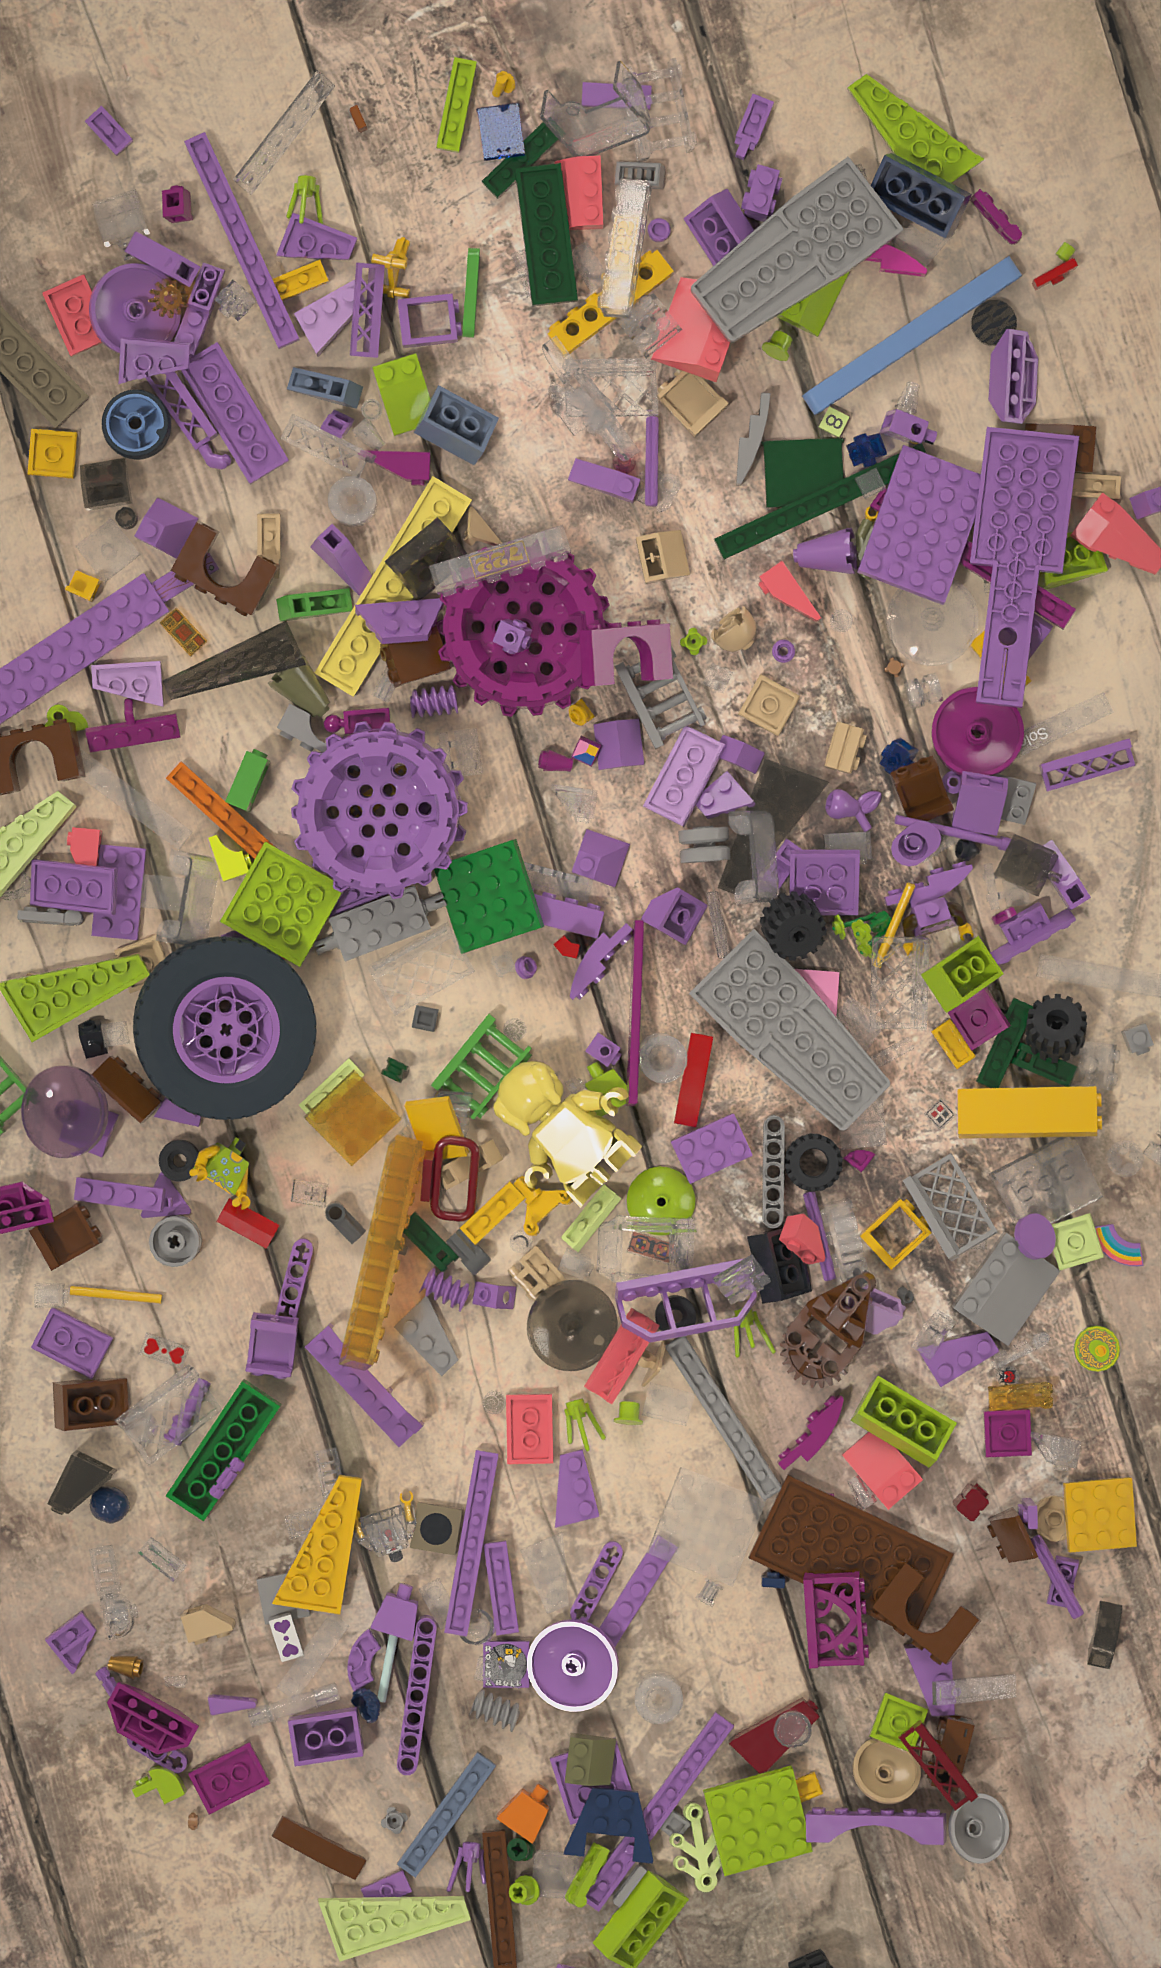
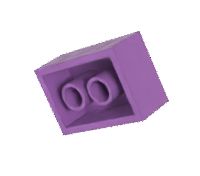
[671,1113,753,1184]
[288,1707,364,1767]

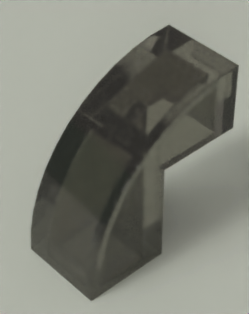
[1087,1601,1122,1669]

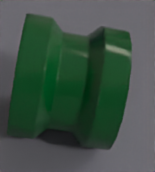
[381,1057,409,1083]
[507,1838,535,1861]

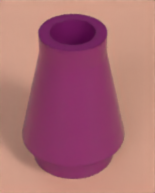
[538,749,573,772]

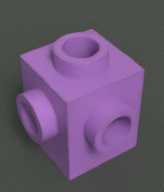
[493,619,532,654]

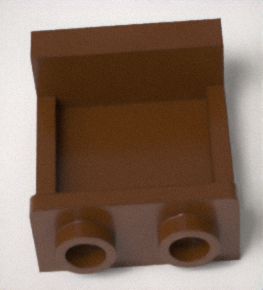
[380,625,451,688]
[890,755,954,821]
[29,1203,102,1271]

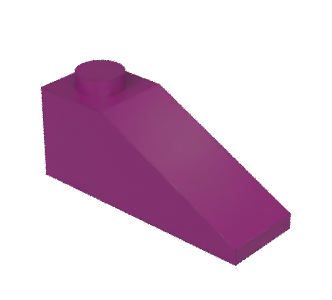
[361,450,431,486]

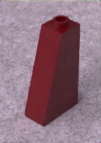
[728,1697,820,1774]

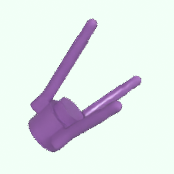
[447,1842,486,1892]

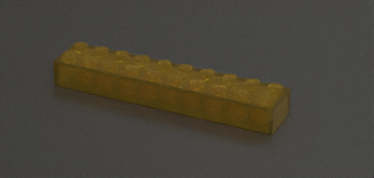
[339,1135,425,1371]

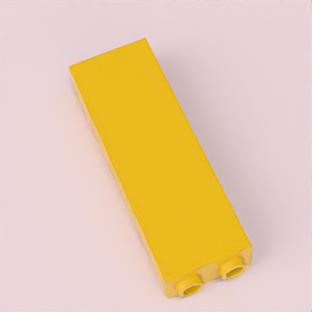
[957,1086,1102,1139]

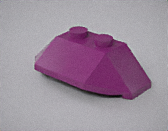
[0,1181,54,1234]
[107,1682,199,1754]

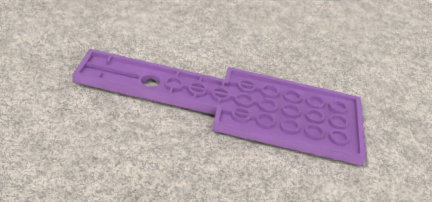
[970,427,1079,708]

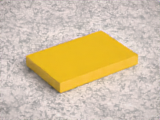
[404,1096,469,1159]

